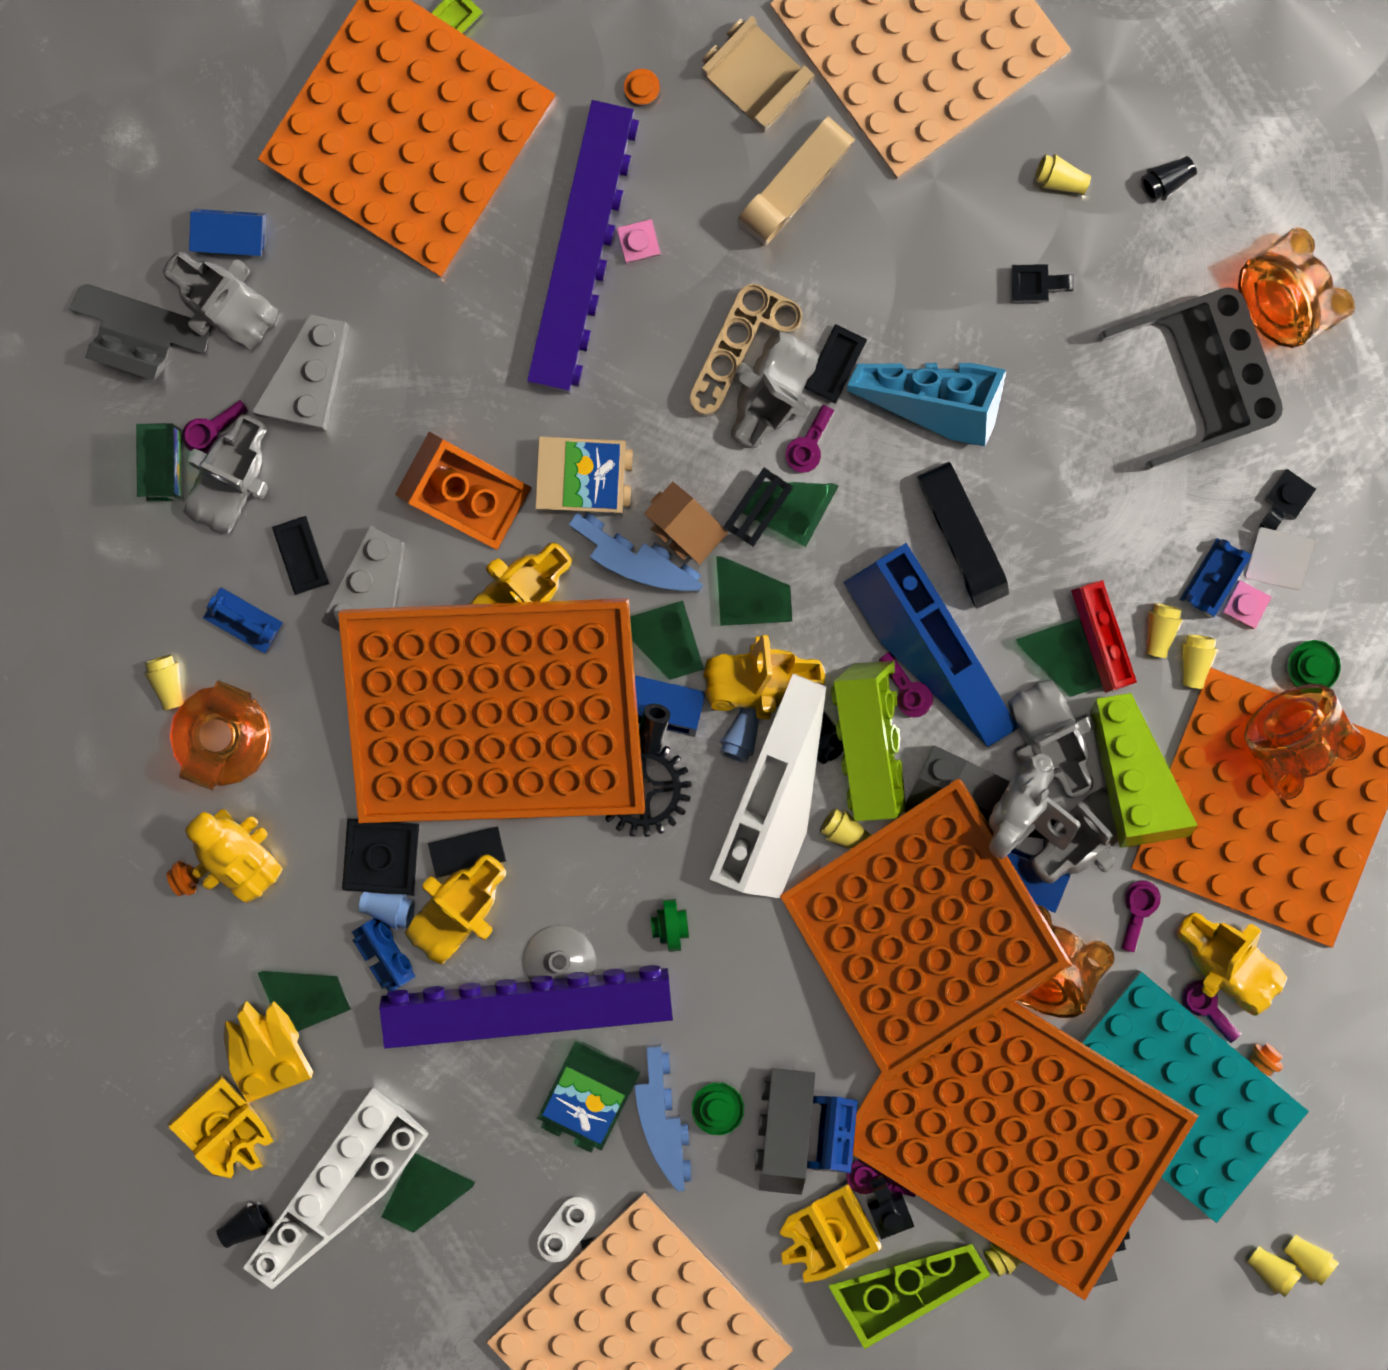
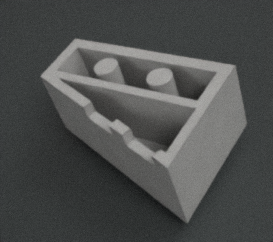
[321,525,406,632]

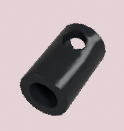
[639,703,670,754]

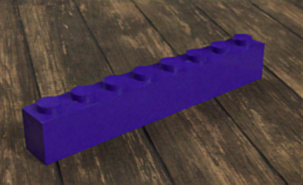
[527,100,640,394]
[379,965,673,1049]

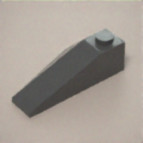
[904,745,1056,839]

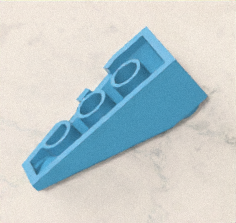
[847,363,1006,446]

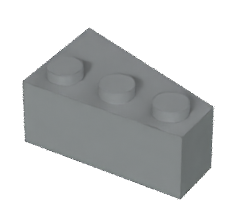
[252,314,349,431]

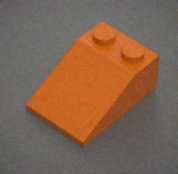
[395,432,531,550]

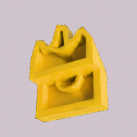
[223,1001,313,1103]
[167,1074,274,1179]
[779,1183,882,1283]

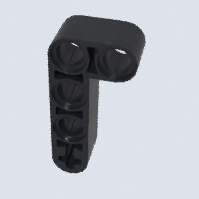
[916,461,1010,609]

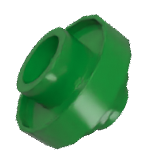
[1286,640,1341,693]
[650,898,689,952]
[692,1082,744,1136]

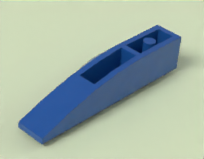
[843,543,1018,747]

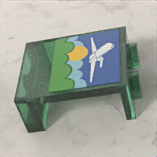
[136,423,184,502]
[537,1038,641,1153]

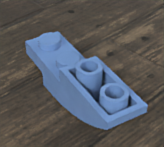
[568,512,703,592]
[634,1044,691,1191]

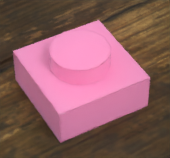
[617,219,661,264]
[1222,580,1272,629]

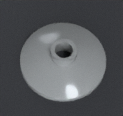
[524,925,596,981]

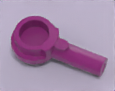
[182,400,248,453]
[785,404,835,473]
[879,652,933,717]
[1121,880,1161,952]
[1181,980,1241,1043]
[847,1159,916,1198]

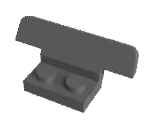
[69,284,210,380]

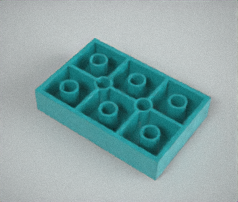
[1078,970,1309,1223]

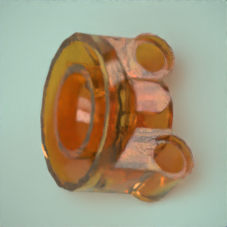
[1238,227,1356,348]
[170,680,272,791]
[1244,684,1366,800]
[1018,904,1115,1018]

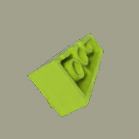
[831,660,906,821]
[1090,693,1198,848]
[828,1244,991,1349]

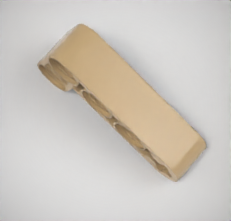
[738,116,856,246]
[690,284,802,417]

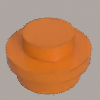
[624,69,660,105]
[166,861,199,896]
[1249,1043,1283,1077]

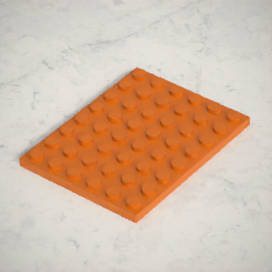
[338,598,645,823]
[853,1002,1199,1300]

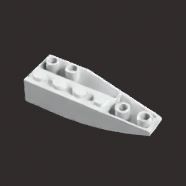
[710,673,827,898]
[243,1088,429,1289]

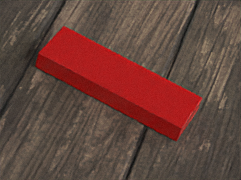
[1071,580,1137,693]

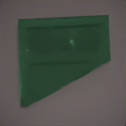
[742,481,839,548]
[716,556,792,626]
[630,600,704,680]
[1015,618,1103,697]
[258,970,352,1032]
[381,1152,476,1233]

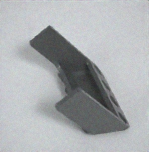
[1099,288,1283,470]

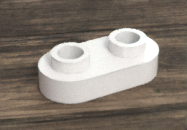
[537,1196,595,1262]

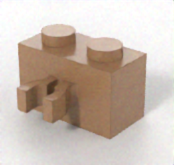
[644,481,728,565]

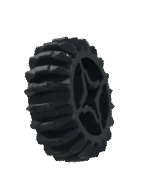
[605,746,692,837]

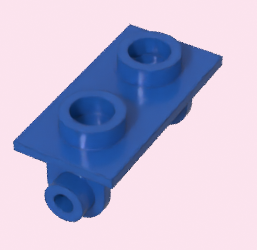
[203,587,283,654]
[351,918,416,992]

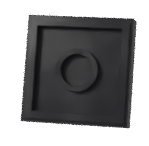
[342,818,420,896]

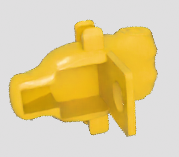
[469,542,572,604]
[703,635,825,719]
[185,809,283,904]
[404,854,506,965]
[1177,912,1287,1016]

